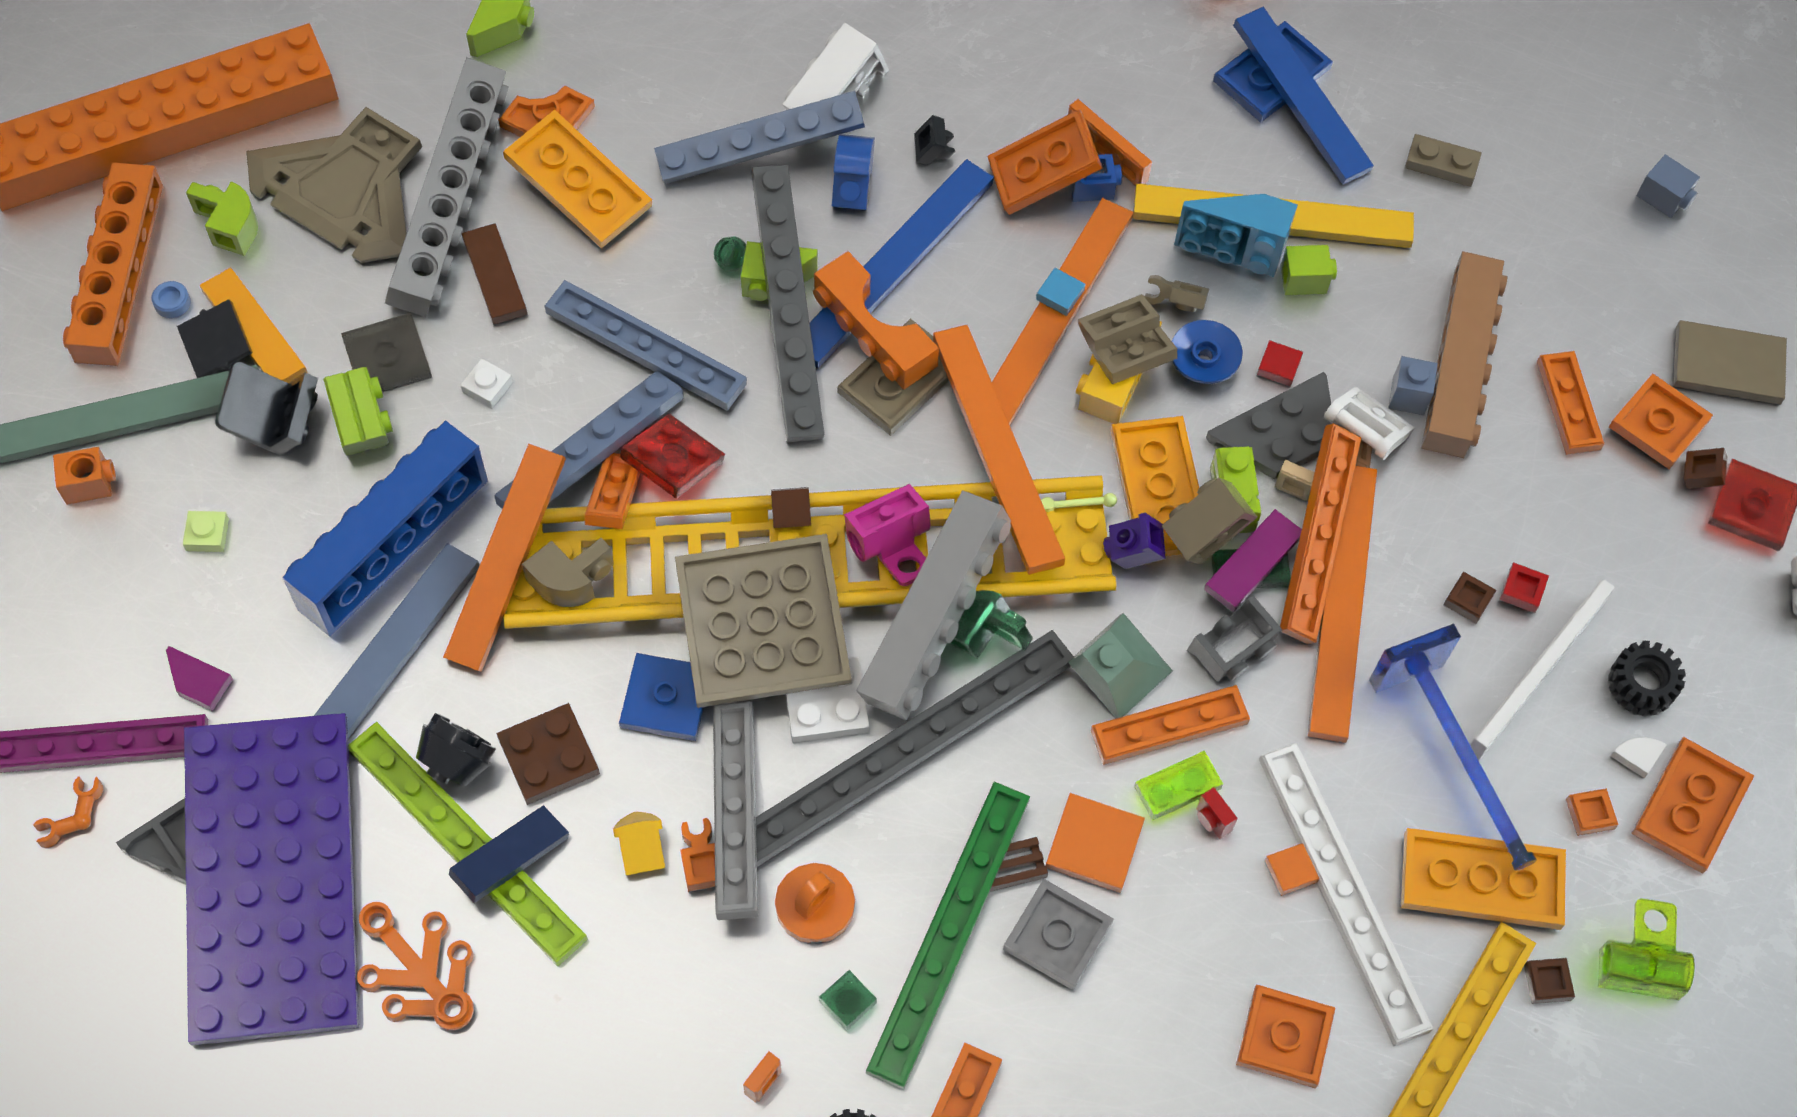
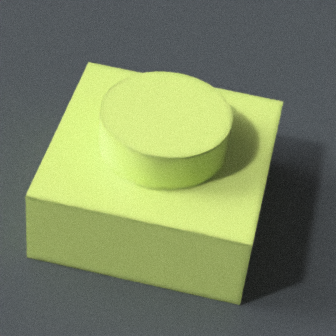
[183,511,229,552]

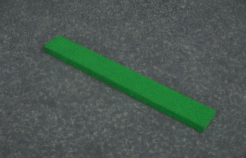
[866,781,1030,1090]

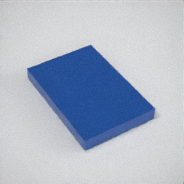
[1213,21,1333,123]

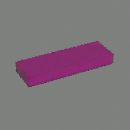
[1204,509,1302,612]

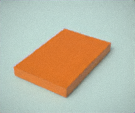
[987,109,1102,215]
[1631,737,1755,874]

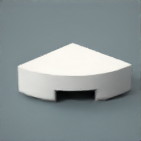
[1611,737,1667,778]

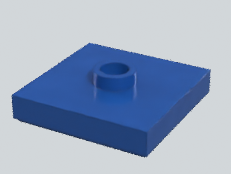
[619,653,704,741]

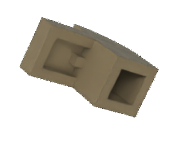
[522,538,614,607]

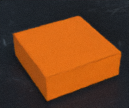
[1566,788,1619,836]
[1265,843,1319,896]
[743,1051,781,1103]

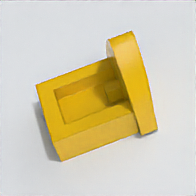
[613,811,665,875]

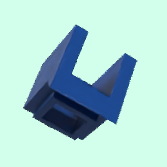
[1072,154,1122,202]

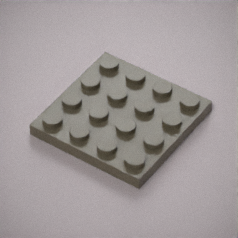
[675,534,852,708]

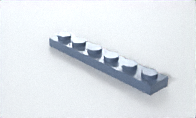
[654,91,865,184]
[544,280,747,411]
[494,371,684,508]

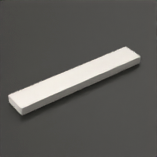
[1467,580,1615,762]

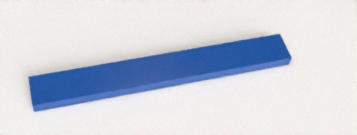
[810,159,994,369]

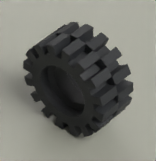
[1608,641,1686,716]

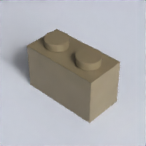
[1162,478,1257,565]

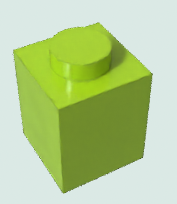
[1280,245,1337,295]

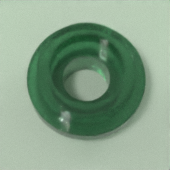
[714,236,746,272]

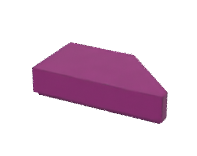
[166,646,233,712]

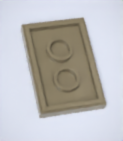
[837,318,949,436]
[1673,320,1787,405]

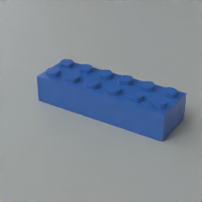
[282,420,488,637]

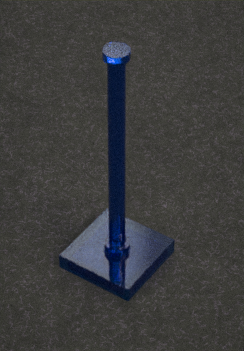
[1369,623,1537,871]

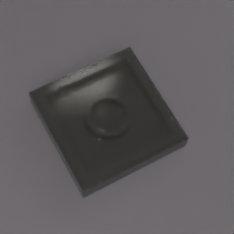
[341,313,432,392]

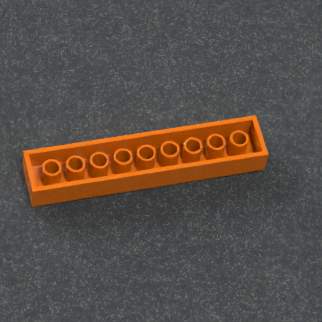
[0,23,339,211]

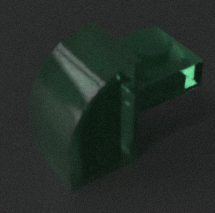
[949,590,1033,659]

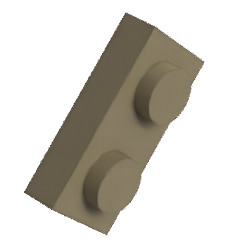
[1405,134,1482,187]

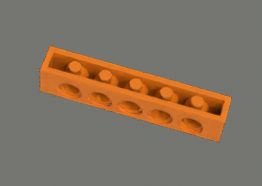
[63,162,163,366]

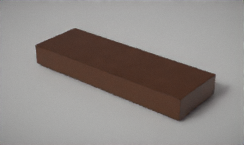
[461,223,528,325]

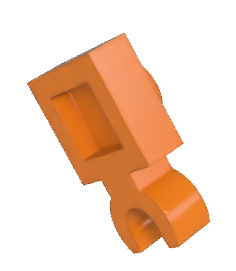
[680,818,715,892]

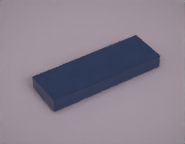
[448,805,569,903]

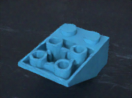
[1174,194,1298,277]

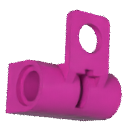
[844,484,931,586]

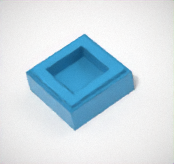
[1036,268,1085,316]

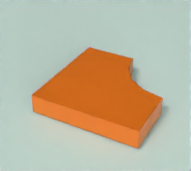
[498,86,595,137]

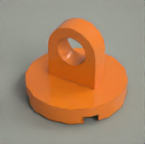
[775,863,855,943]

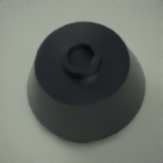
[416,713,496,786]

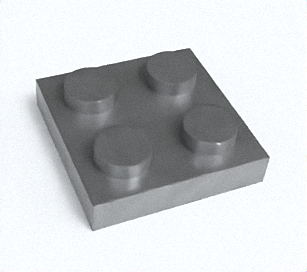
[1003,879,1114,990]

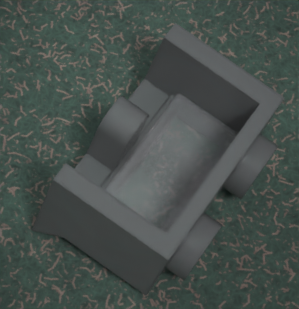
[1186,595,1282,682]

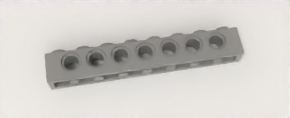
[384,57,509,317]

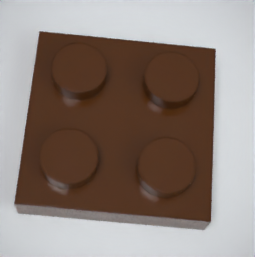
[496,703,600,805]

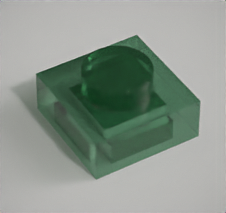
[819,970,877,1030]

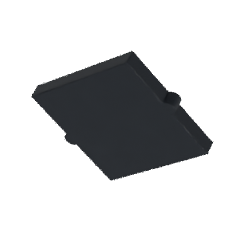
[177,299,253,378]

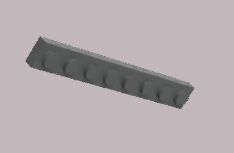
[751,165,825,442]

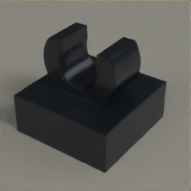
[914,115,955,165]

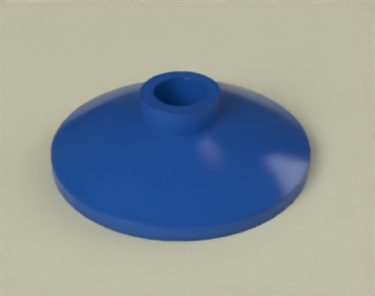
[1172,320,1243,384]

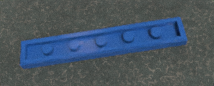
[1233,6,1374,185]

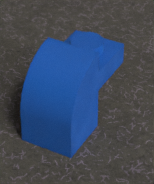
[831,134,875,210]

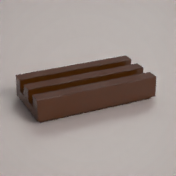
[990,837,1048,892]

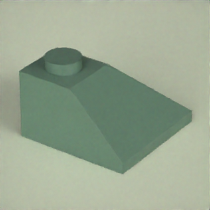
[1068,613,1173,718]

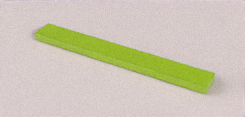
[348,721,588,967]

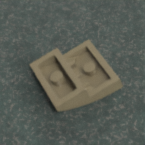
[1078,294,1177,384]

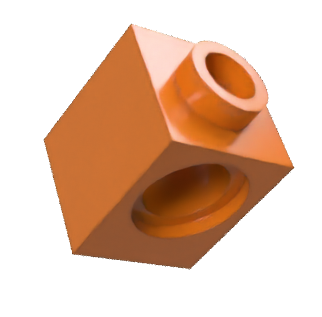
[53,446,116,505]

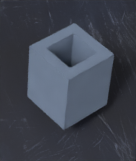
[1636,154,1700,218]
[1388,356,1438,416]

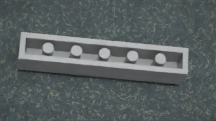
[856,490,1011,721]

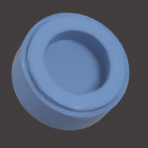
[151,281,191,318]

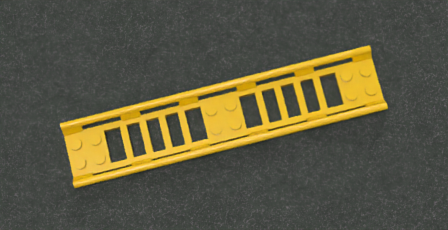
[504,475,1117,629]

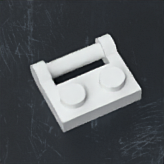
[1324,386,1415,460]

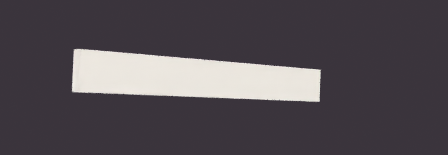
[1259,743,1433,1046]

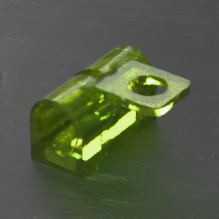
[1598,898,1695,1001]

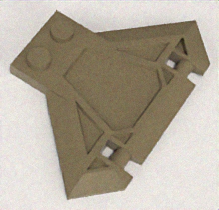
[246,107,422,263]

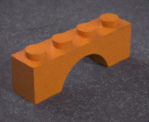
[813,251,939,390]

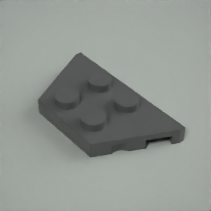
[1206,372,1332,480]
[116,798,186,884]

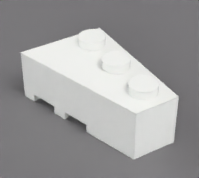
[783,22,889,110]

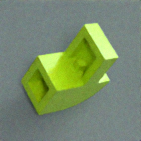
[186,182,258,256]

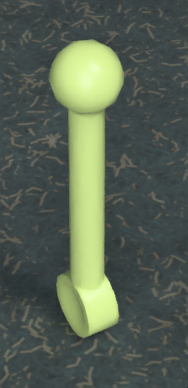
[1041,493,1117,512]

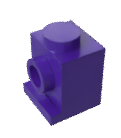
[1103,513,1166,569]

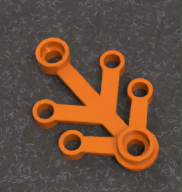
[357,902,474,1030]

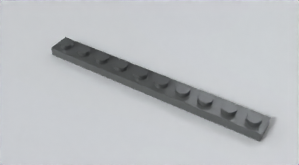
[756,630,1074,867]

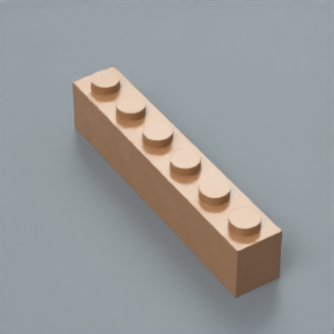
[1421,251,1508,458]

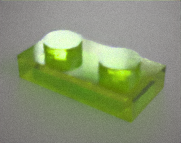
[1134,750,1223,821]

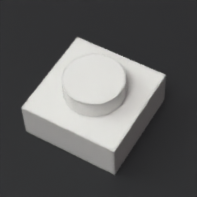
[460,358,513,409]

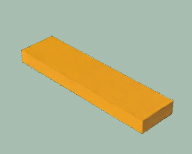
[200,267,308,383]

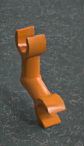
[33,776,103,848]

